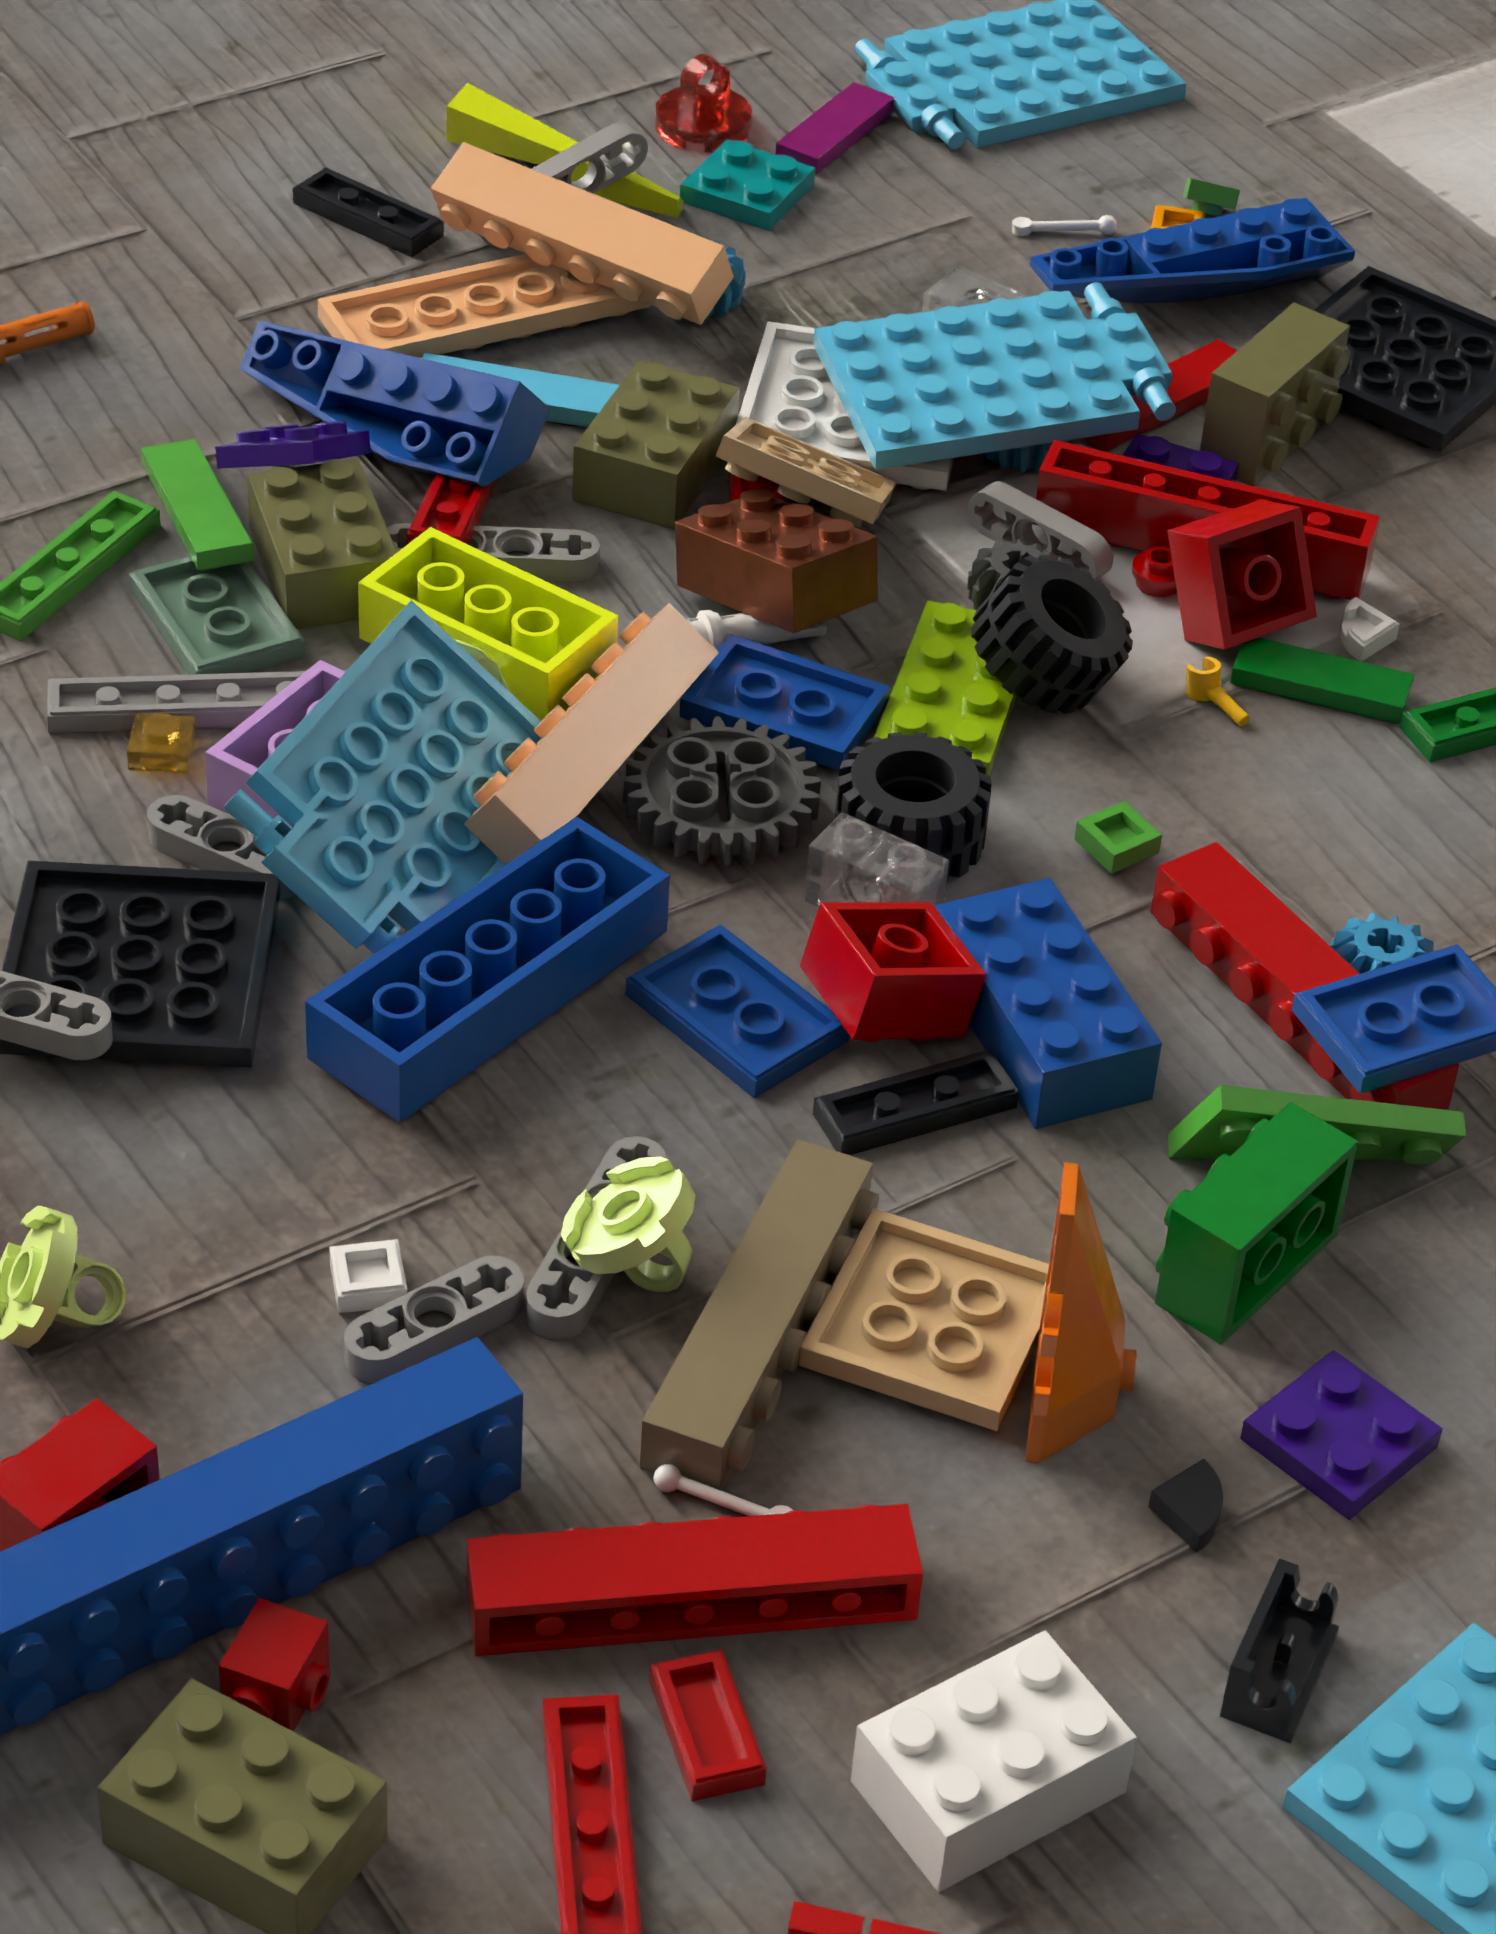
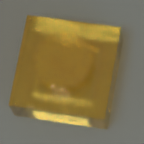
[127,713,197,774]

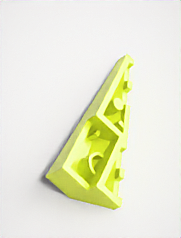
[447,83,684,218]

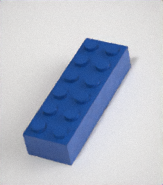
[305,817,670,1123]

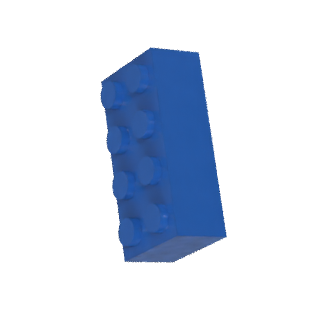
[935,878,1162,1129]

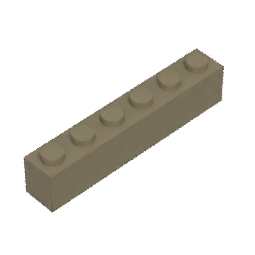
[640,1139,879,1491]

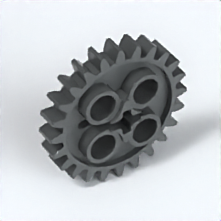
[623,717,821,866]

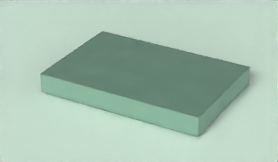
[129,556,305,675]

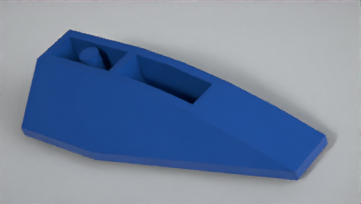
[1030,198,1355,303]
[239,320,550,487]

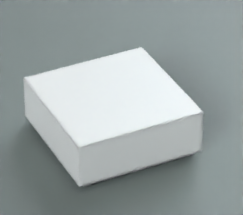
[329,1239,407,1313]

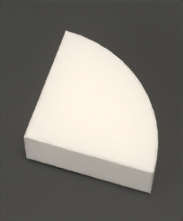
[1340,597,1400,662]

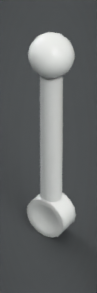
[1012,215,1117,236]
[653,1464,793,1516]

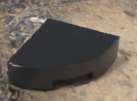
[1148,1459,1223,1552]

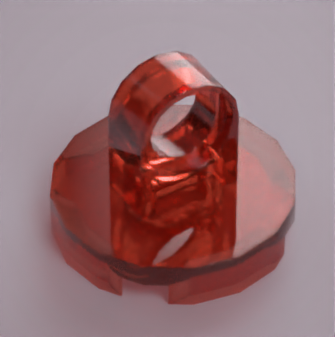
[655,54,752,153]

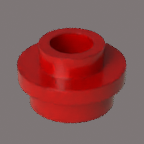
[1132,546,1177,597]

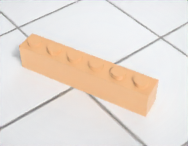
[430,142,734,325]
[464,603,719,865]

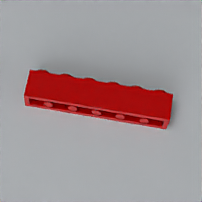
[1033,440,1380,600]
[1151,842,1459,1110]
[466,1504,923,1656]

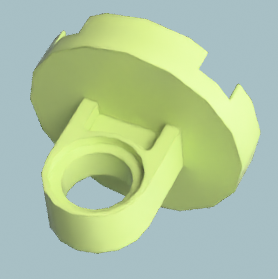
[561,1156,696,1292]
[0,1206,126,1348]

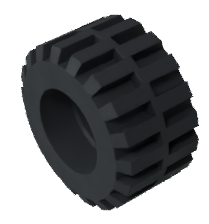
[971,555,1133,714]
[833,732,992,887]

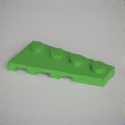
[1167,1085,1466,1165]

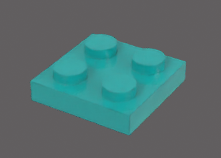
[680,139,815,231]

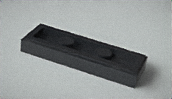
[293,167,444,258]
[813,1049,1019,1155]

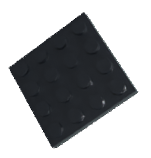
[1313,266,1496,452]
[0,860,280,1068]

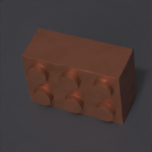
[675,489,878,634]

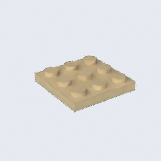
[716,417,897,527]
[799,1208,1049,1431]

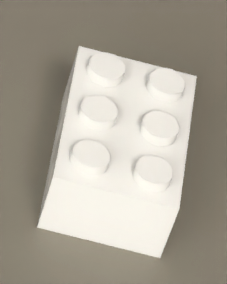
[851,1630,1137,1893]

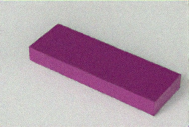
[775,82,895,174]

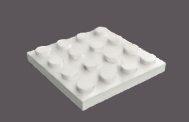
[736,321,954,491]

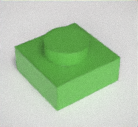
[1182,178,1240,216]
[1074,801,1162,874]

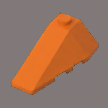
[1025,1162,1137,1463]

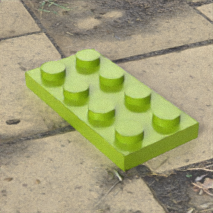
[874,600,1017,776]

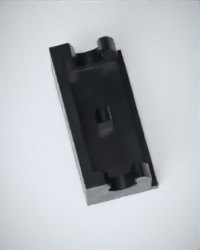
[1220,1558,1340,1744]

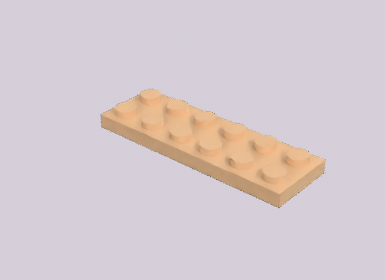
[318,254,650,358]

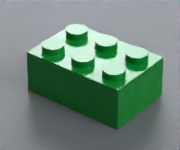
[1155,1102,1358,1345]

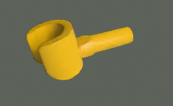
[1186,657,1250,727]

